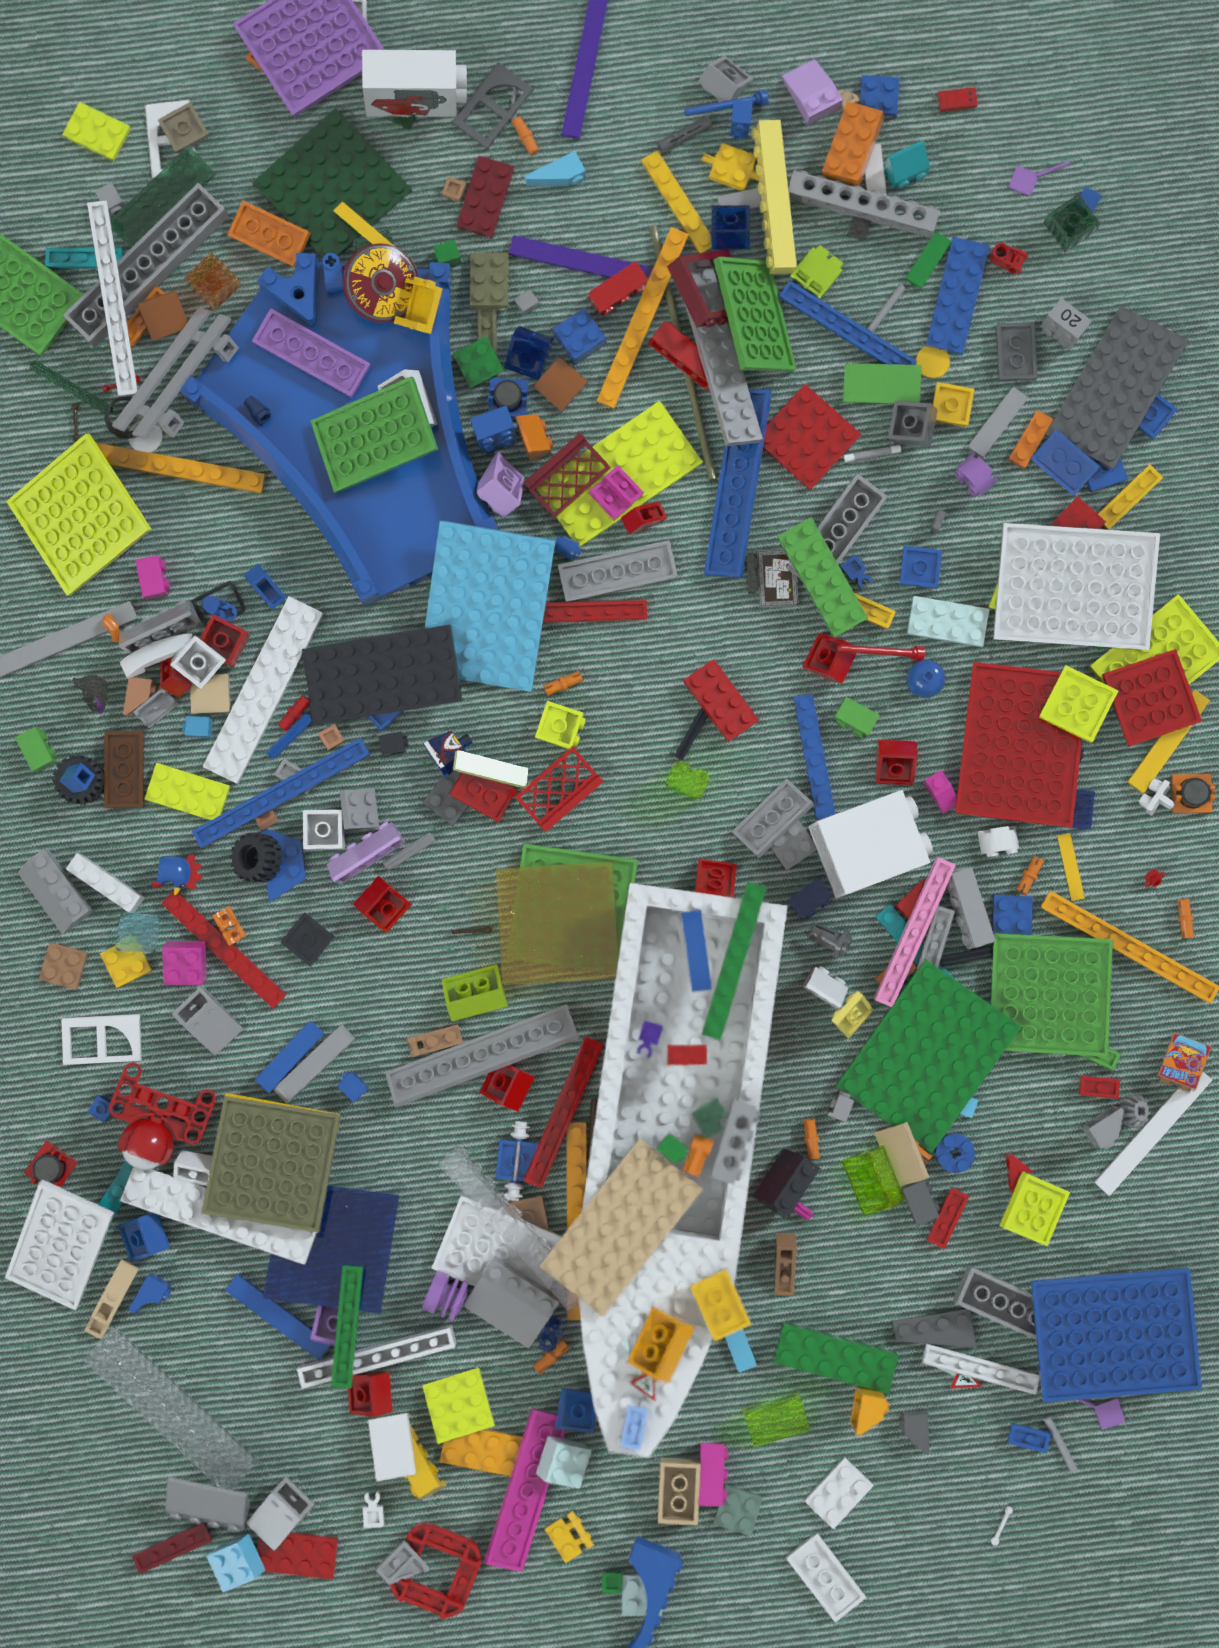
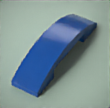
[681,910,712,992]

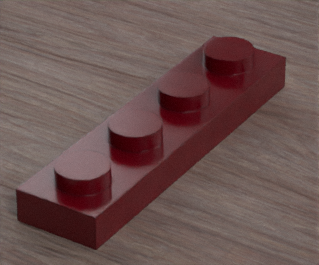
[132,1522,213,1575]

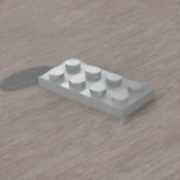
[732,779,814,858]

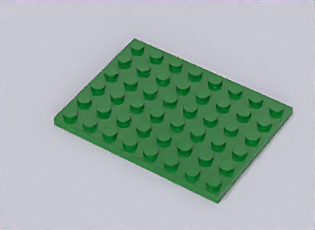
[835,959,1022,1153]

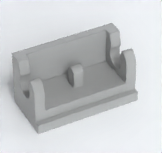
[133,689,179,729]

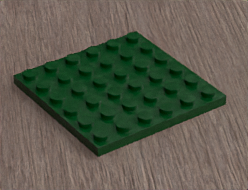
[252,108,412,263]

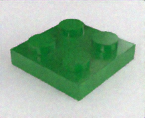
[453,336,504,388]

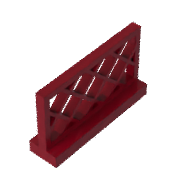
[523,432,611,519]

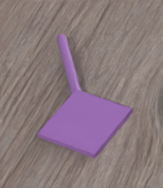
[1008,161,1071,196]
[1078,1398,1126,1430]

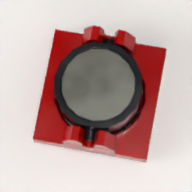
[24,1140,79,1188]

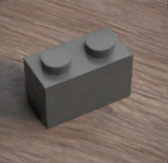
[900,1180,940,1226]

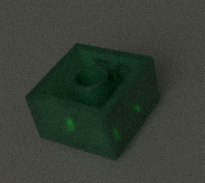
[1043,193,1101,252]

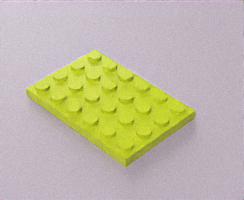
[1089,594,1219,684]

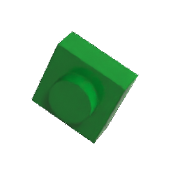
[602,1571,622,1593]

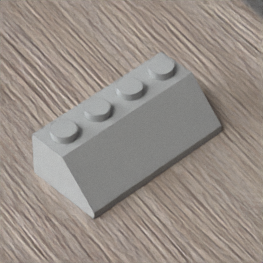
[18,849,94,935]

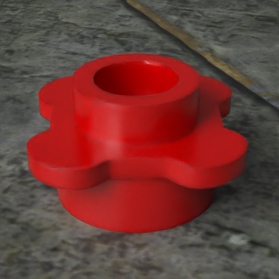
[1144,869,1165,887]

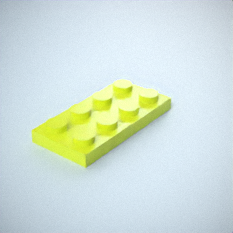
[145,763,231,820]

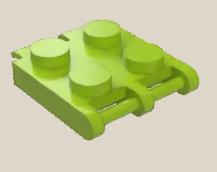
[790,245,844,299]

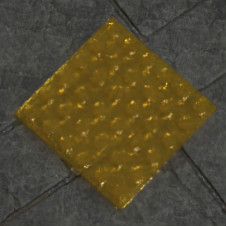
[496,862,618,985]

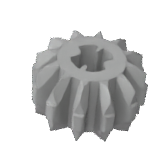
[1120,1095,1151,1128]

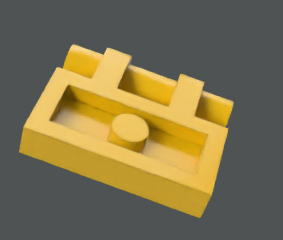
[545,1511,594,1563]

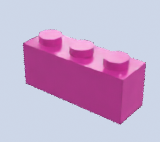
[699,1443,728,1506]

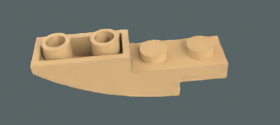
[84,1260,139,1340]

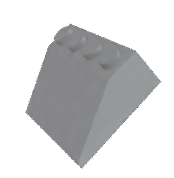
[119,600,202,655]
[463,1256,560,1348]
[165,1477,250,1532]

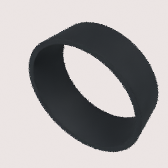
[105,396,136,439]

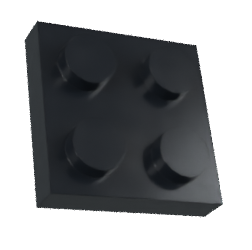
[280,912,335,967]

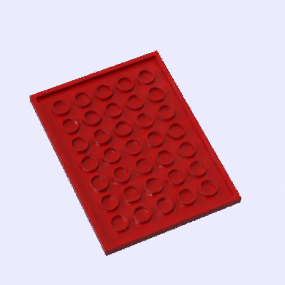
[955,662,1089,828]

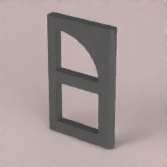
[452,62,533,150]

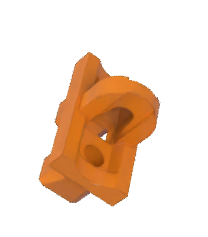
[212,906,247,946]

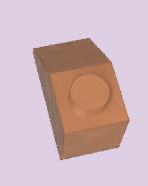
[123,677,158,717]

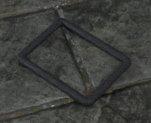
[192,581,246,628]

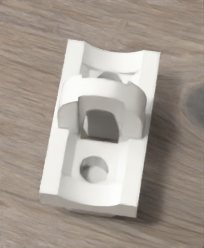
[1139,779,1174,816]

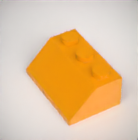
[627,1306,695,1383]
[850,1385,889,1436]

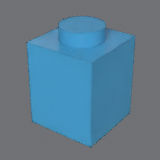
[182,716,213,739]

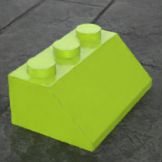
[441,964,508,1022]

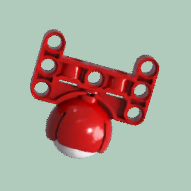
[109,1062,216,1170]

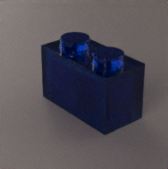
[787,878,833,920]

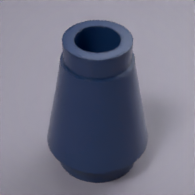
[244,396,271,424]

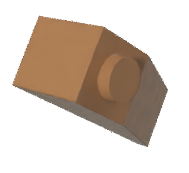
[774,1233,797,1296]

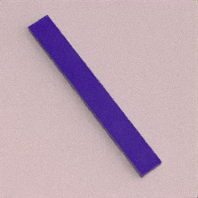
[561,0,609,140]
[509,235,653,285]

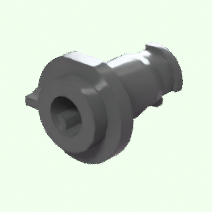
[809,923,853,959]

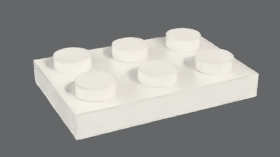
[804,1457,874,1529]

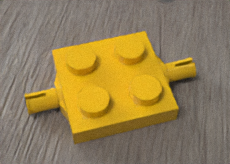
[702,143,759,191]

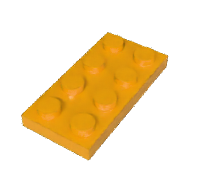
[440,1429,523,1476]

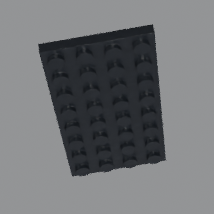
[302,625,463,725]

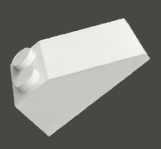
[801,966,848,1008]

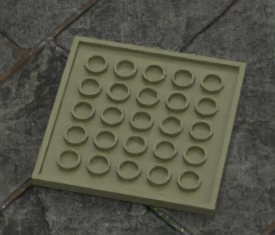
[201,1096,341,1233]

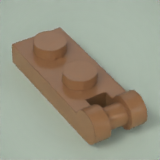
[406,1024,463,1057]

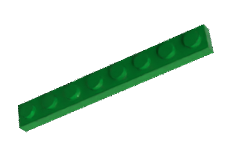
[701,881,767,1041]

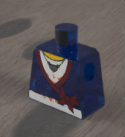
[423,731,473,778]

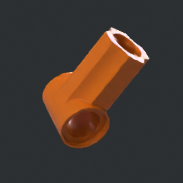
[683,1133,714,1177]

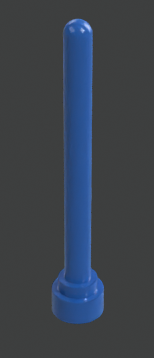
[684,90,769,116]

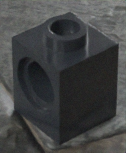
[379,731,409,757]

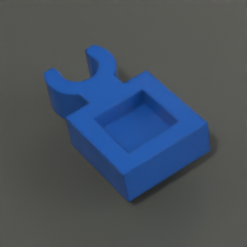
[840,554,873,590]

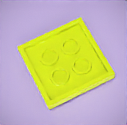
[1039,665,1118,743]
[999,1171,1070,1246]
[422,1368,495,1444]

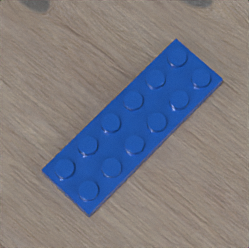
[925,236,990,355]

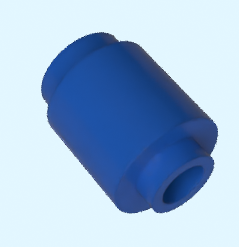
[554,535,582,561]

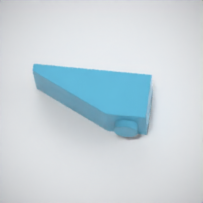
[525,151,586,186]

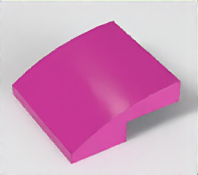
[588,466,644,521]

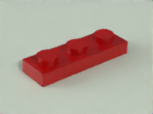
[926,1187,969,1249]

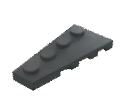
[892,1308,977,1348]

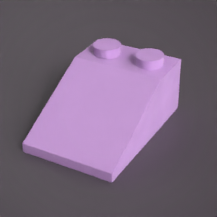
[782,59,843,126]
[477,452,524,518]

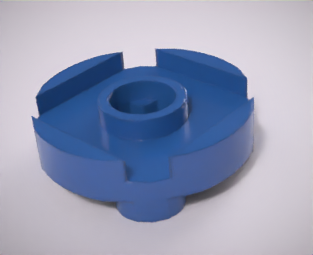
[935,1133,975,1173]

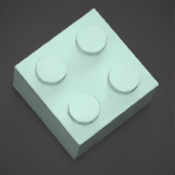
[536,1436,592,1489]

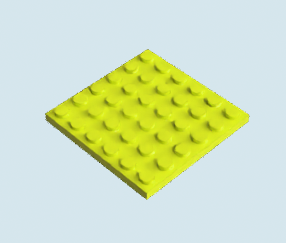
[6,434,152,596]

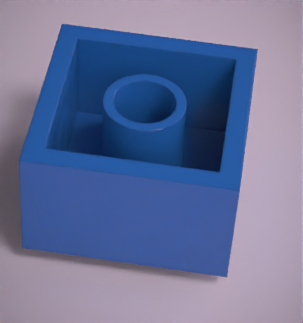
[553,307,606,366]

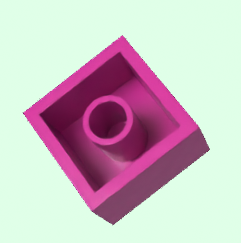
[162,941,207,985]

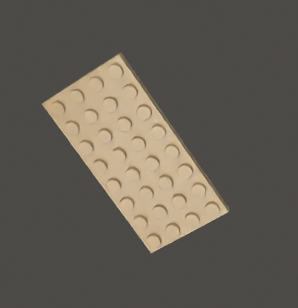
[540,1138,703,1317]

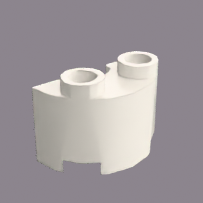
[978,826,1019,857]

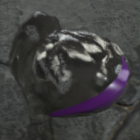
[72,675,109,714]

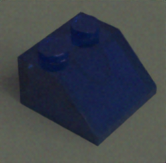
[504,325,554,380]

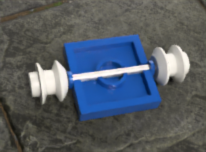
[495,1121,539,1201]

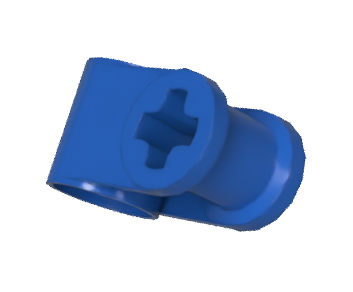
[322,253,343,293]

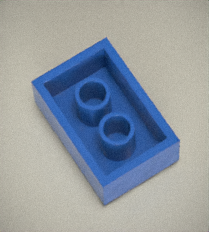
[470,406,517,455]

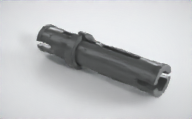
[657,115,712,153]

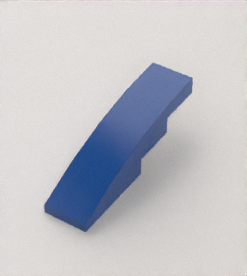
[255,1021,324,1094]

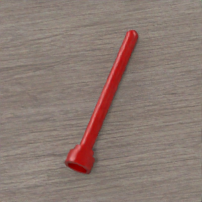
[837,645,925,661]

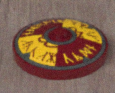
[342,243,418,323]

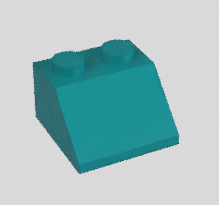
[884,140,930,190]

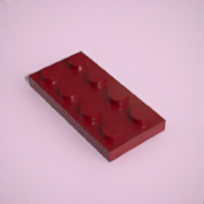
[456,156,515,239]

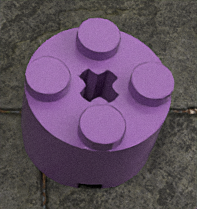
[955,453,998,498]

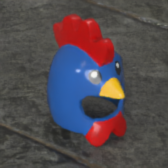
[151,854,202,895]

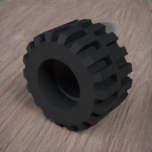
[53,755,104,805]
[230,833,283,882]

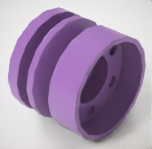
[422,1270,468,1322]

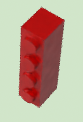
[647,320,709,390]

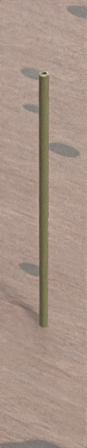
[649,225,716,481]

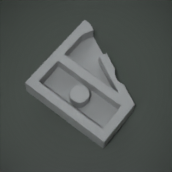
[375,1540,430,1585]

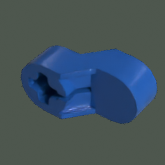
[202,596,237,622]

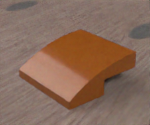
[137,290,188,340]
[533,357,589,412]

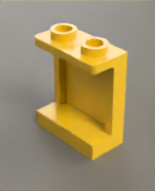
[394,276,443,334]

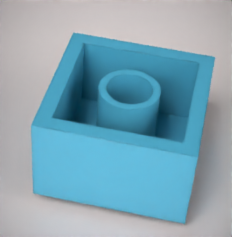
[206,1534,265,1592]

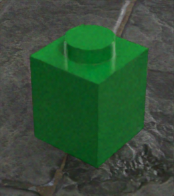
[431,240,462,267]
[656,1132,689,1164]

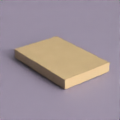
[874,1122,929,1187]

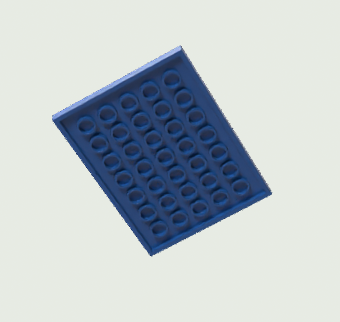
[1031,1268,1202,1402]

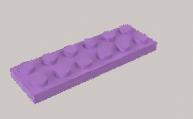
[252,308,371,398]

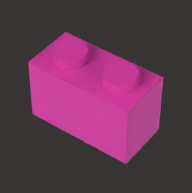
[135,555,171,600]

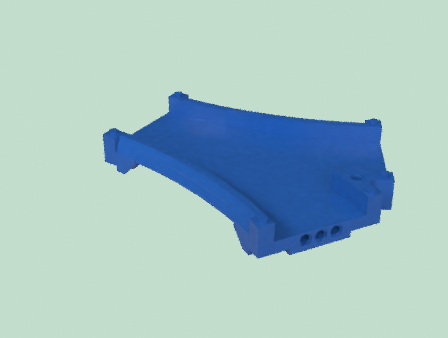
[180,253,499,607]

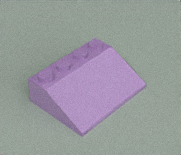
[327,822,406,885]

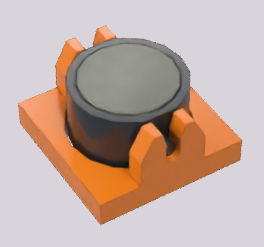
[1171,774,1216,813]

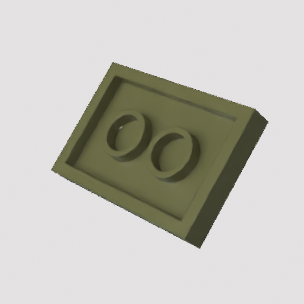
[470,253,509,309]

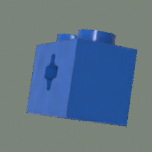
[730,100,753,140]

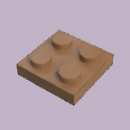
[39,942,88,990]
[504,1195,549,1231]

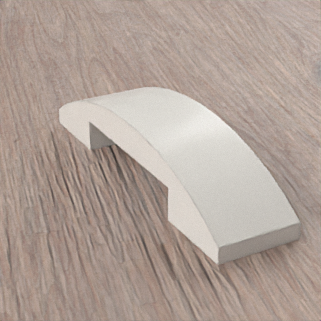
[120,634,193,679]

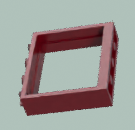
[667,250,732,328]

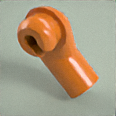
[102,614,120,642]

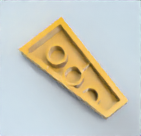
[404,1423,447,1499]

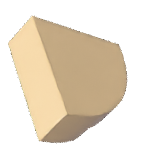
[838,90,860,110]

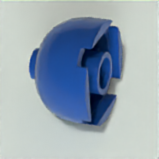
[906,660,945,698]

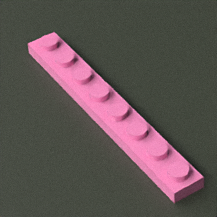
[873,857,956,1007]

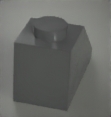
[899,1410,929,1455]

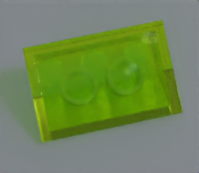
[841,1145,905,1215]
[742,1392,810,1447]

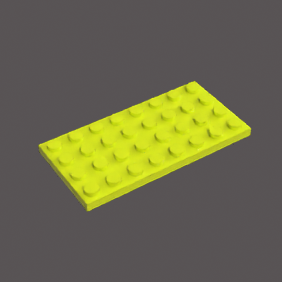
[536,401,703,548]

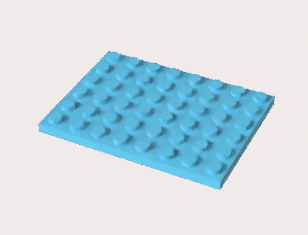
[425,520,556,692]

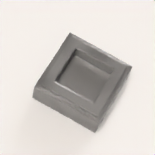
[930,510,946,534]

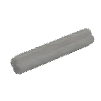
[383,833,435,870]

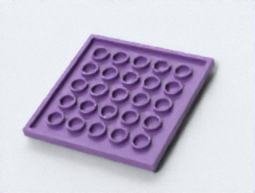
[233,0,385,118]

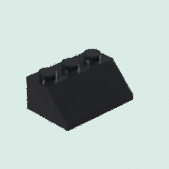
[752,1148,820,1219]

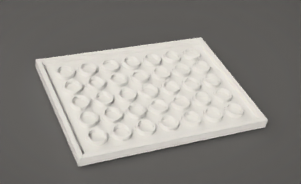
[993,523,1160,650]

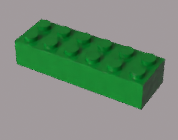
[773,1321,899,1394]

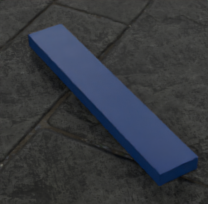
[225,1274,330,1360]

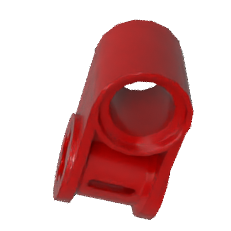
[989,243,1028,275]

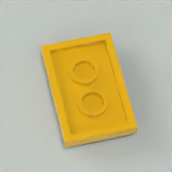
[689,1268,751,1341]

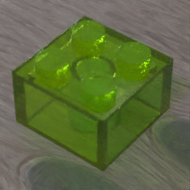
[665,760,711,802]

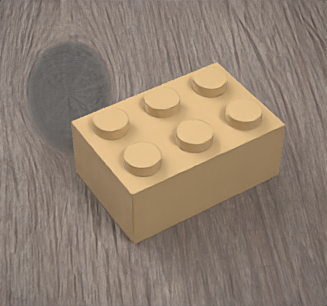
[658,1458,700,1525]

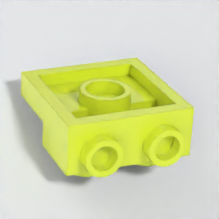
[535,701,586,749]

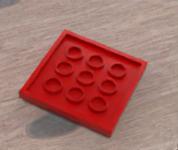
[763,384,861,491]
[1102,649,1202,747]

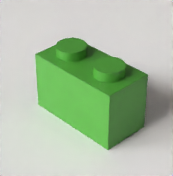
[833,697,880,738]
[15,727,57,773]

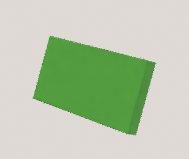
[843,363,922,404]

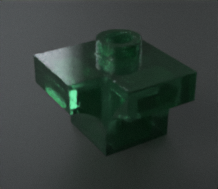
[690,1097,727,1139]

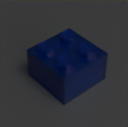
[711,205,750,250]

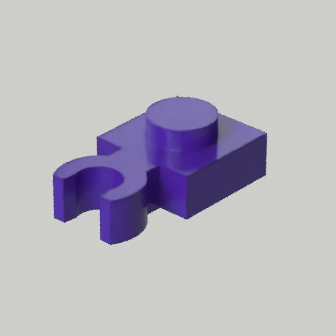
[637,1020,663,1058]

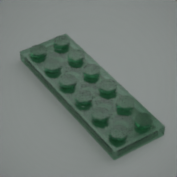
[110,145,216,248]

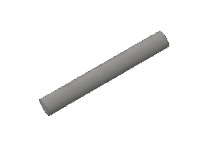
[867,284,906,333]
[1043,1415,1078,1472]

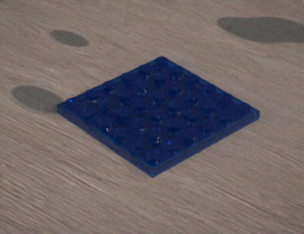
[263,1186,400,1314]

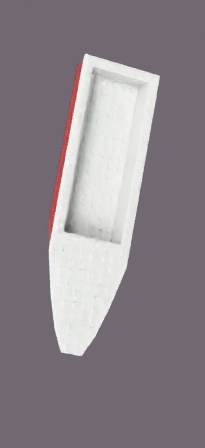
[579,883,787,1457]

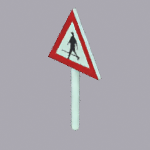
[623,1340,655,1402]
[921,1358,982,1388]

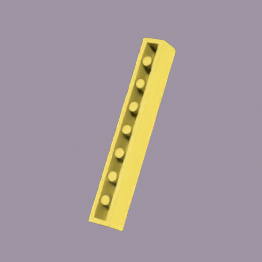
[752,120,797,274]

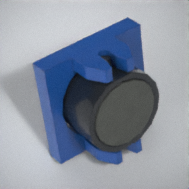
[488,378,529,418]

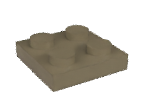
[158,102,210,154]

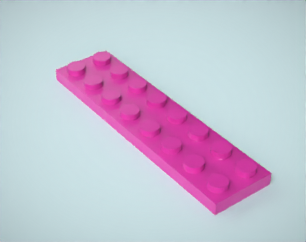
[484,1408,566,1572]

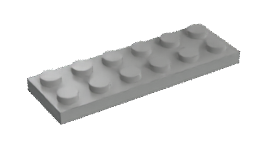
[558,540,678,602]

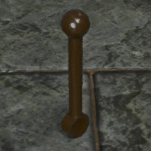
[71,403,80,442]
[452,926,492,934]

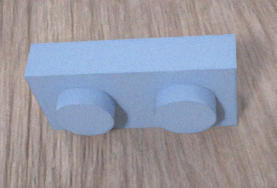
[620,1404,648,1450]

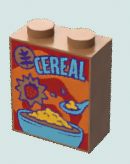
[1156,1032,1212,1093]

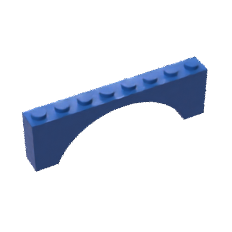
[625,1536,683,1648]

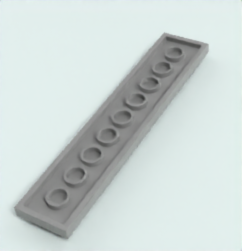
[685,267,763,446]
[385,1004,579,1107]

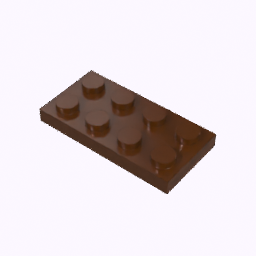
[104,731,144,808]

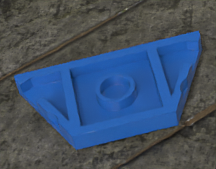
[261,829,306,902]

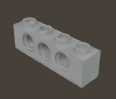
[710,1099,759,1185]

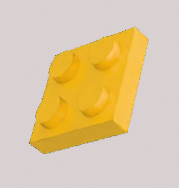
[932,382,975,427]
[100,936,153,988]

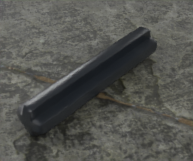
[674,708,708,760]
[940,946,993,967]

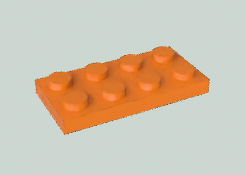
[227,201,311,268]

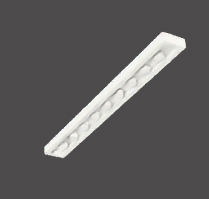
[87,201,138,397]

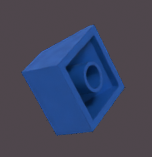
[117,1213,170,1262]

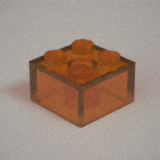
[184,252,241,311]

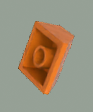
[516,414,553,462]

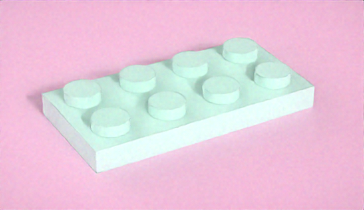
[907,596,989,647]

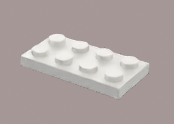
[786,1532,866,1622]

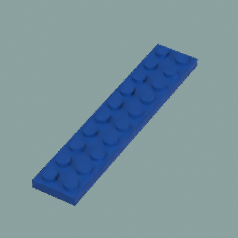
[704,389,772,578]

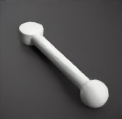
[991,1506,1013,1545]

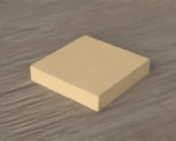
[190,674,231,715]

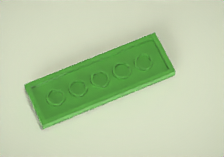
[777,517,868,638]

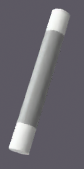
[844,444,901,463]

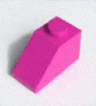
[922,770,957,815]

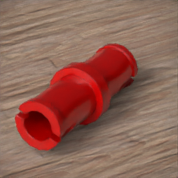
[277,695,311,732]

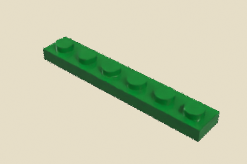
[331,1265,363,1388]

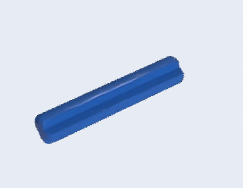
[266,714,313,759]

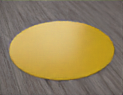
[916,346,950,378]

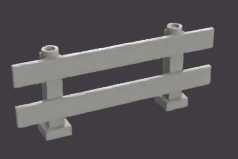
[112,307,239,439]

